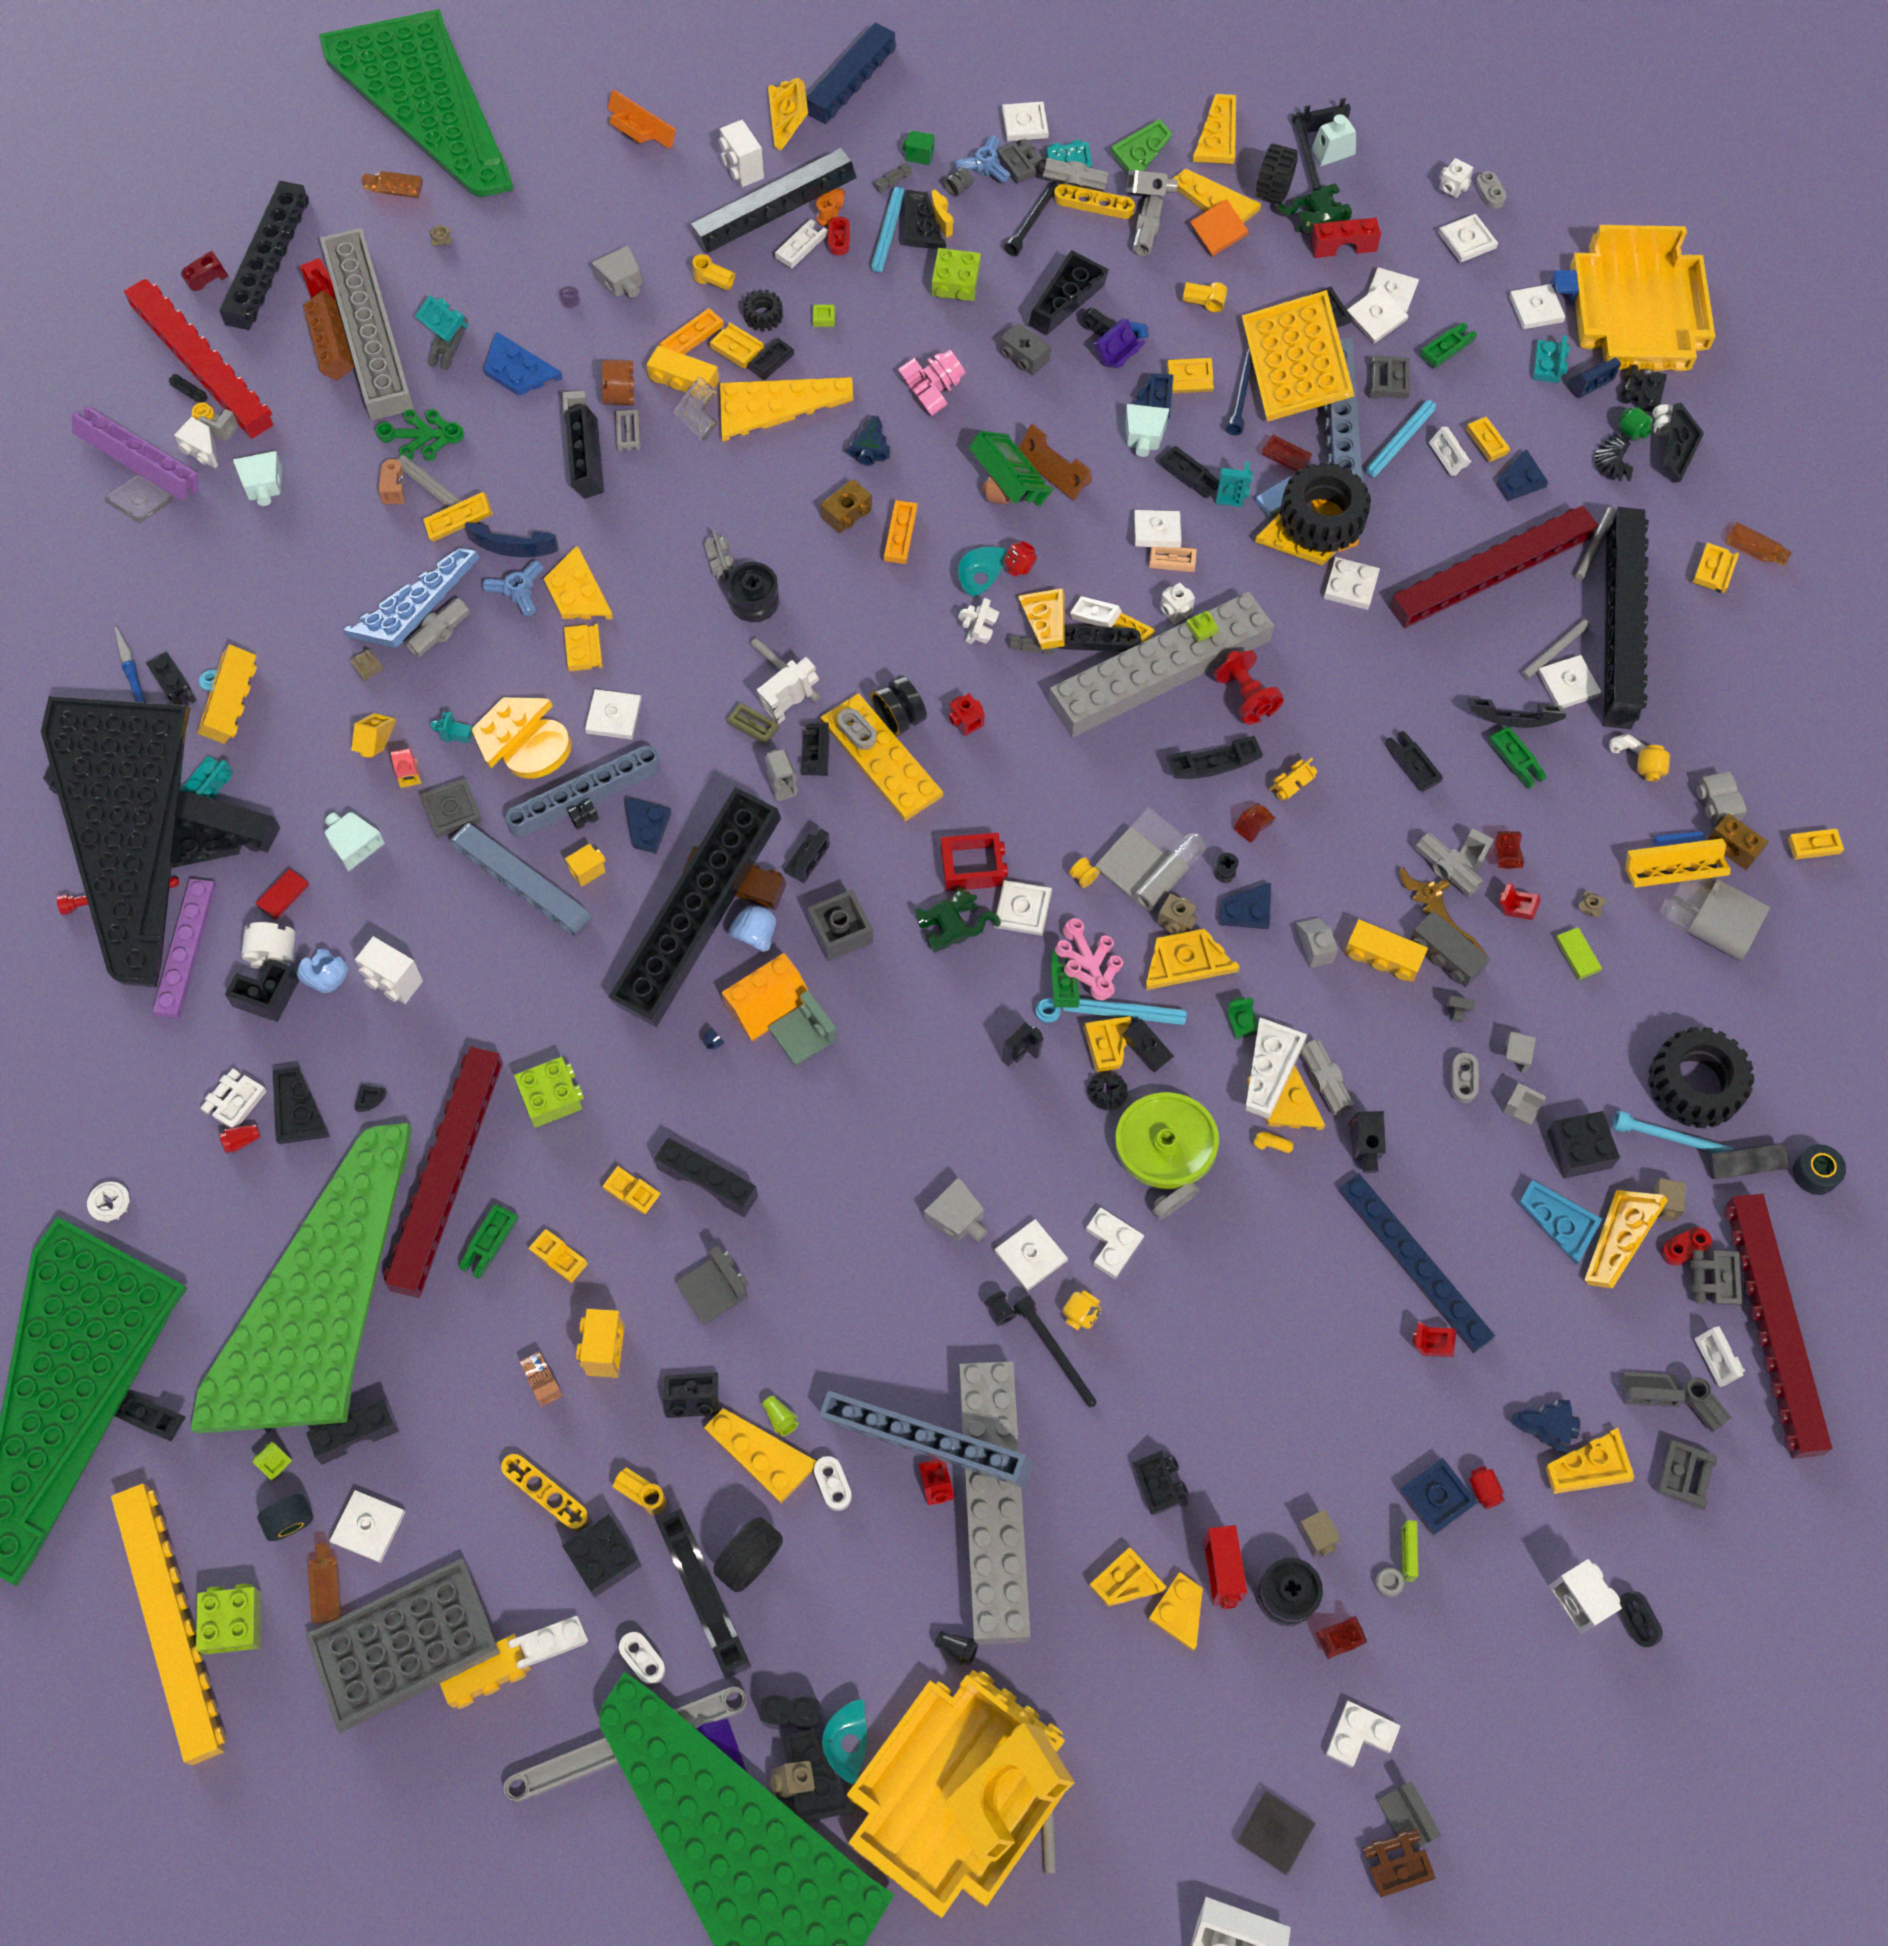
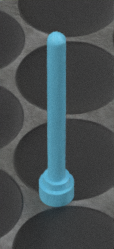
[1613,1111,1735,1152]

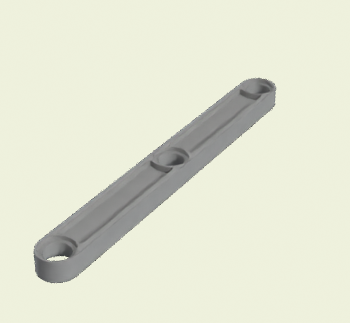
[504,1687,748,1803]

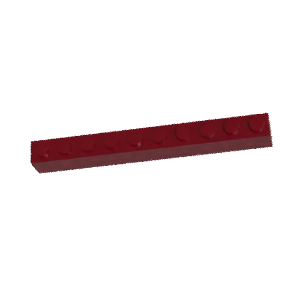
[1389,505,1598,629]
[384,1046,503,1298]
[1724,1193,1833,1459]

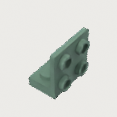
[769,990,837,1066]

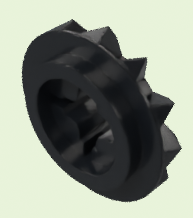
[1087,1071,1128,1110]

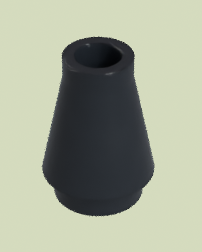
[934,1631,978,1665]

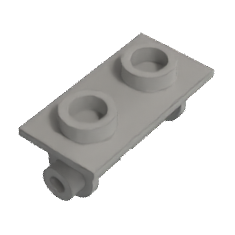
[704,530,736,580]

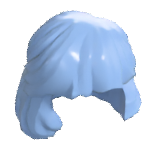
[728,905,776,952]
[296,948,348,993]

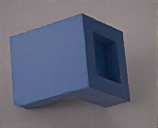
[1550,270,1579,304]

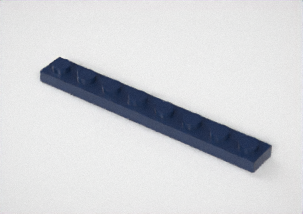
[1338,1173,1496,1354]

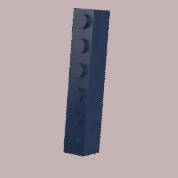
[806,22,896,124]

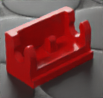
[299,257,337,300]

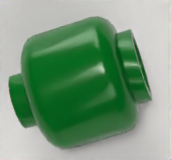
[1618,407,1653,441]

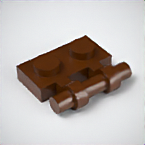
[1362,1829,1436,1898]

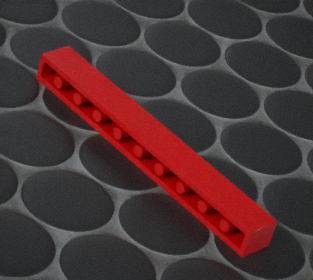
[124,278,274,439]

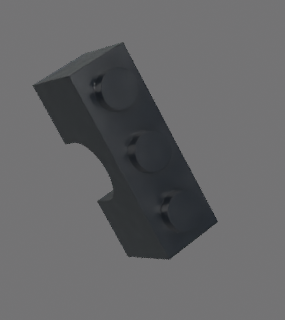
[306,1399,399,1465]

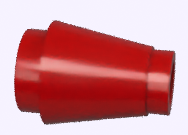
[219,1124,260,1153]

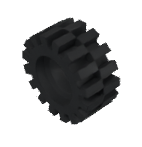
[743,289,783,332]

